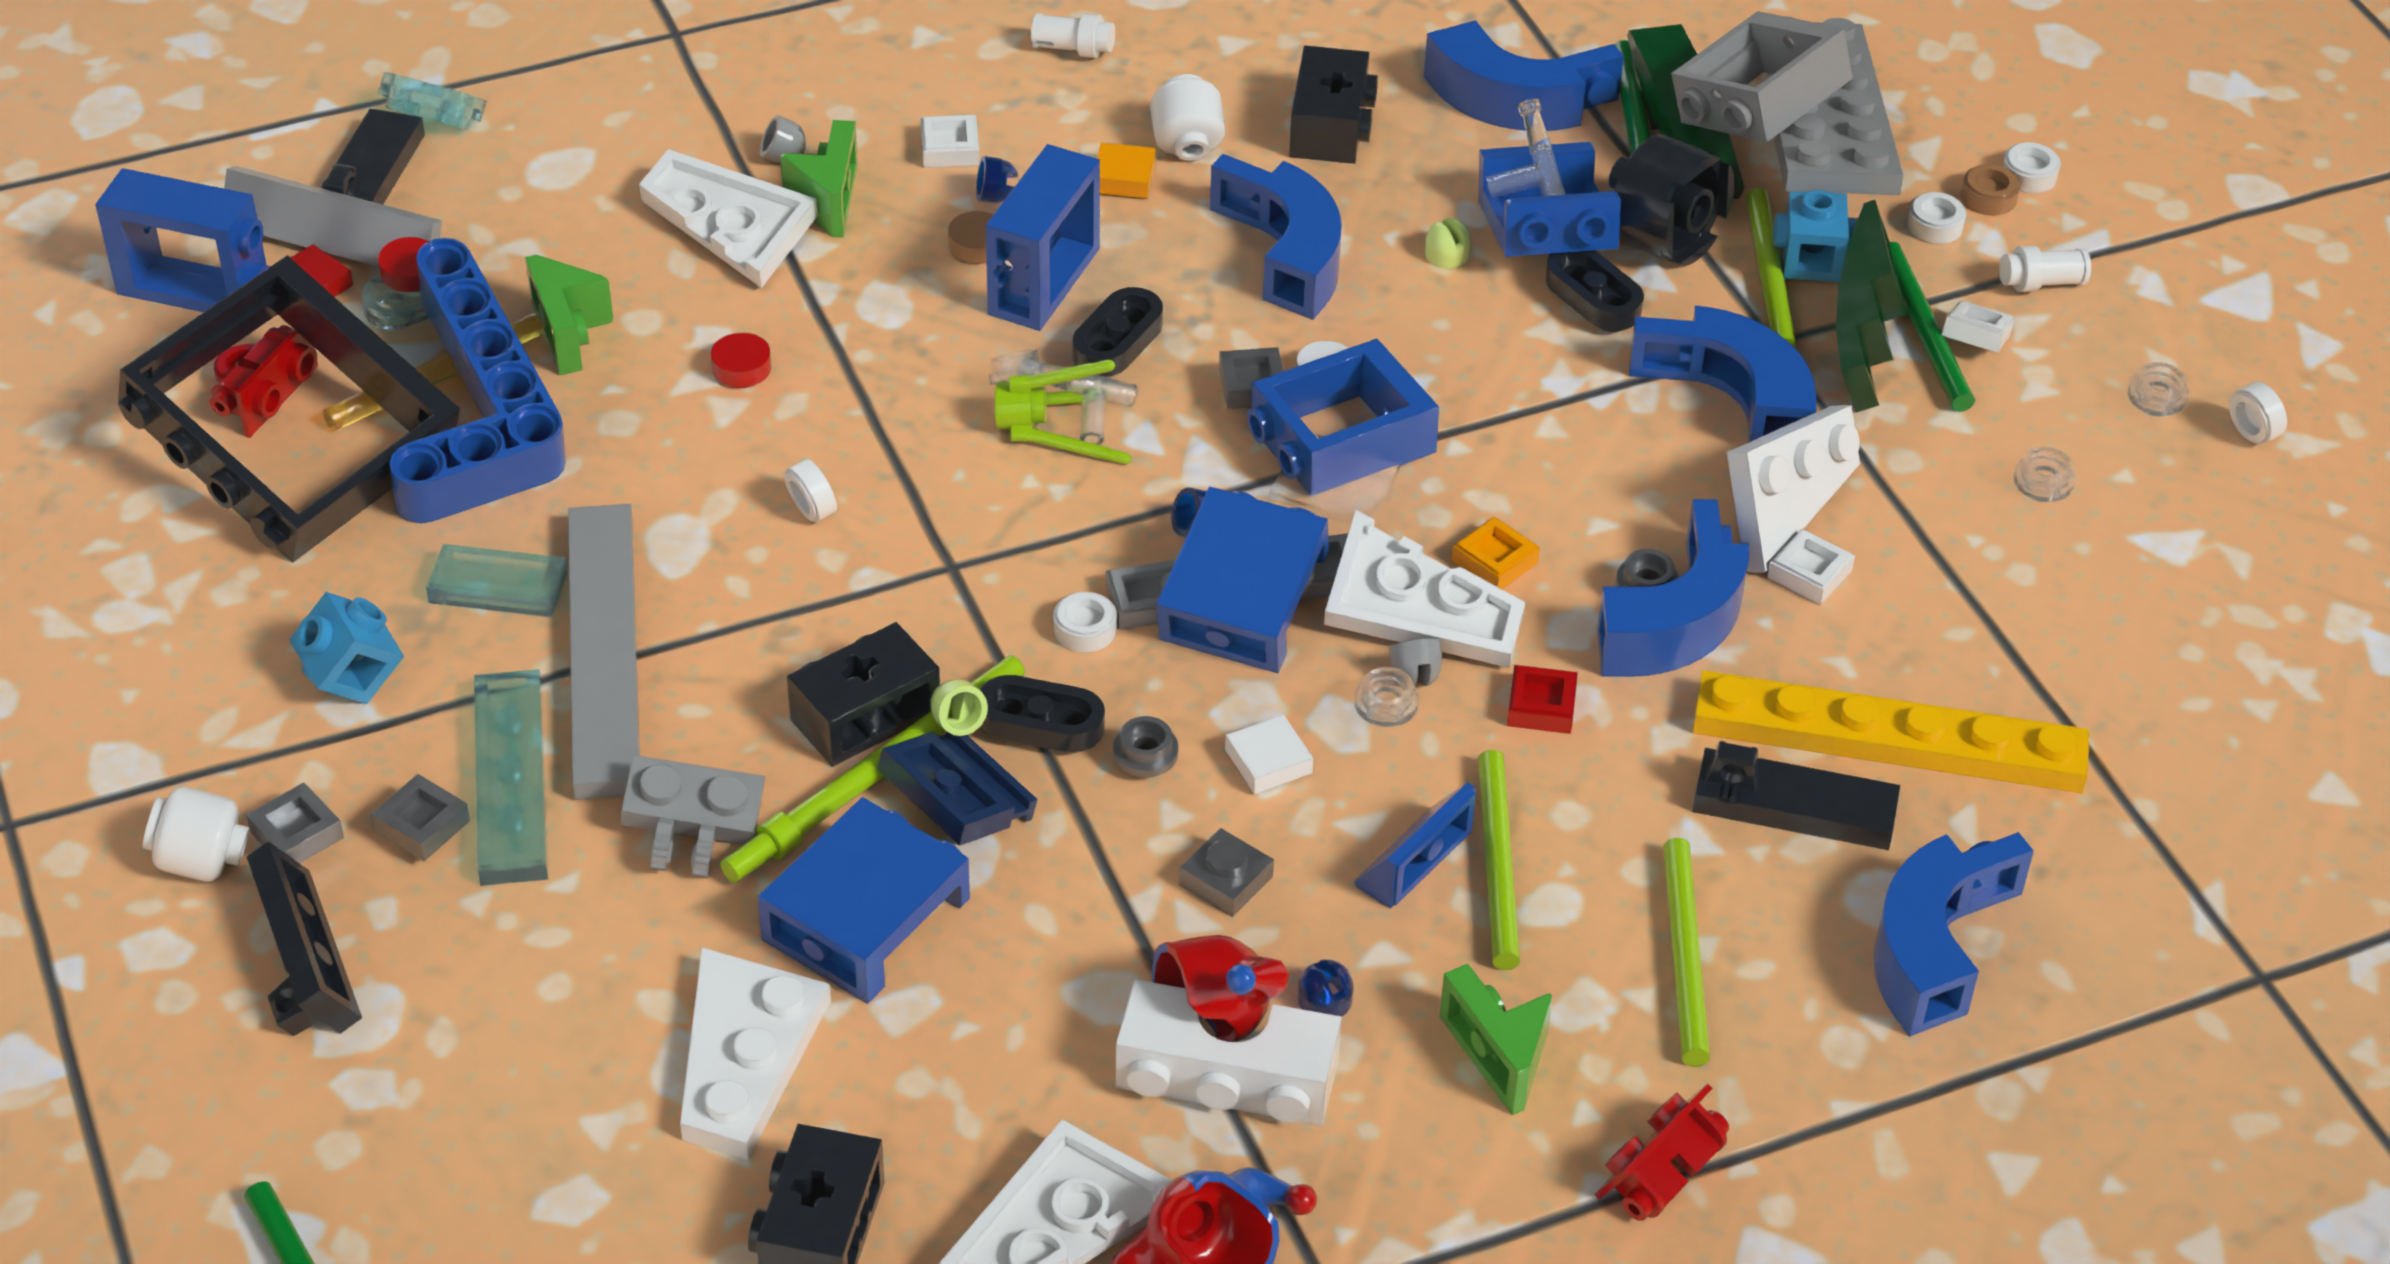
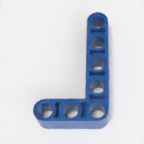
[389,238,566,523]

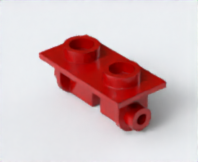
[209,325,318,438]
[1594,1084,1729,1221]

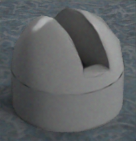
[760,115,806,163]
[1389,638,1442,687]

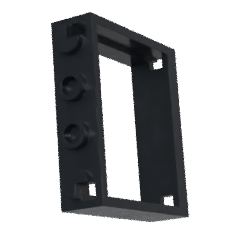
[118,255,460,563]

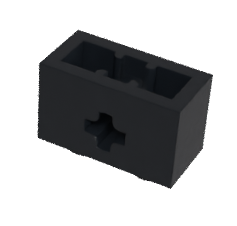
[1289,45,1378,164]
[787,622,940,767]
[748,1124,885,1264]

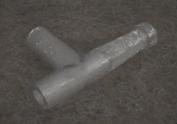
[1486,99,1565,199]
[1017,356,1138,445]

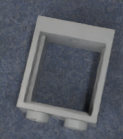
[1671,11,1853,143]

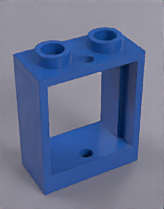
[986,144,1100,331]
[95,168,270,312]
[1247,338,1439,498]

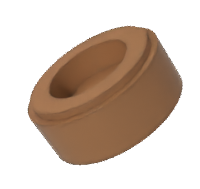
[1961,164,2020,216]
[948,211,994,264]

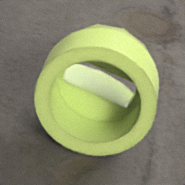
[1425,218,1471,268]
[930,679,988,736]

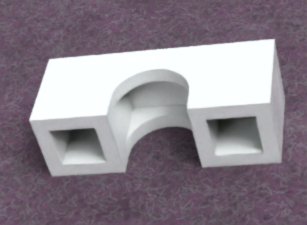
[1116,979,1342,1126]

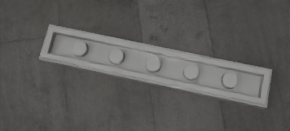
[568,503,640,800]

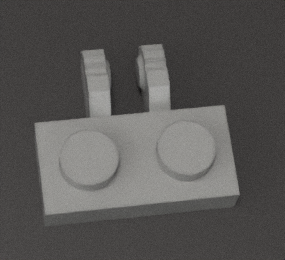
[621,755,765,878]

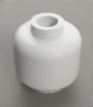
[1150,74,1226,161]
[142,786,250,882]

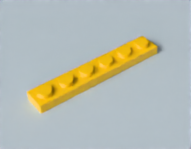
[1693,670,2090,794]

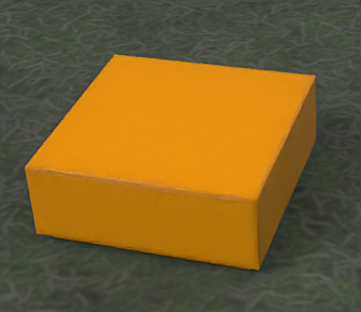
[1097,142,1156,199]
[1451,516,1540,589]

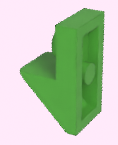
[780,120,858,237]
[525,254,613,375]
[1439,963,1553,1115]

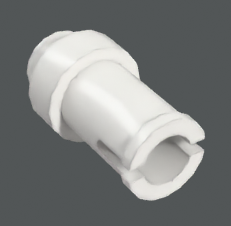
[1031,13,1115,58]
[1999,246,2091,292]

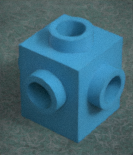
[1773,190,1858,282]
[289,592,404,704]

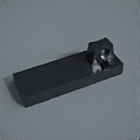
[321,108,425,205]
[1692,741,1900,850]
[247,841,362,1036]

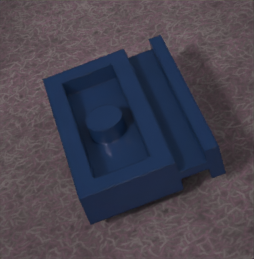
[877,732,1038,846]

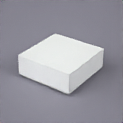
[920,115,980,168]
[1941,300,2015,353]
[1767,529,1855,605]
[1225,714,1313,794]

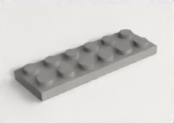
[1760,16,1903,195]

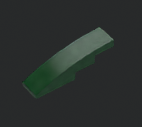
[1627,24,1745,199]
[1836,200,1907,412]

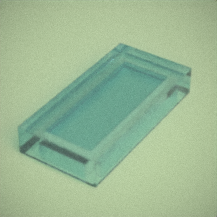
[426,544,567,617]

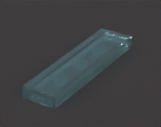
[474,669,548,886]

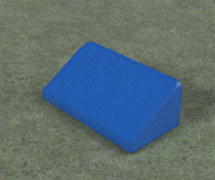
[1354,782,1476,908]

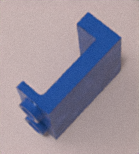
[1478,142,1621,257]
[1156,486,1329,674]
[758,797,970,1004]

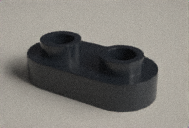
[1546,250,1644,332]
[1073,287,1163,378]
[979,675,1105,752]

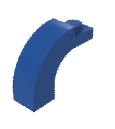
[1424,20,1624,131]
[1210,154,1342,320]
[1629,305,1817,443]
[1597,499,1749,677]
[1874,832,2034,1037]

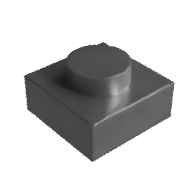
[1219,347,1283,409]
[371,774,470,862]
[246,782,344,863]
[1179,828,1274,917]

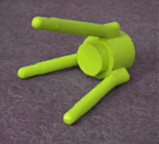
[995,360,1132,464]

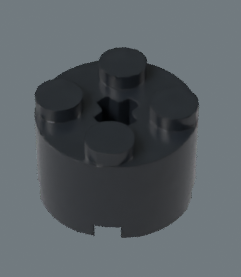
[1609,133,1734,265]

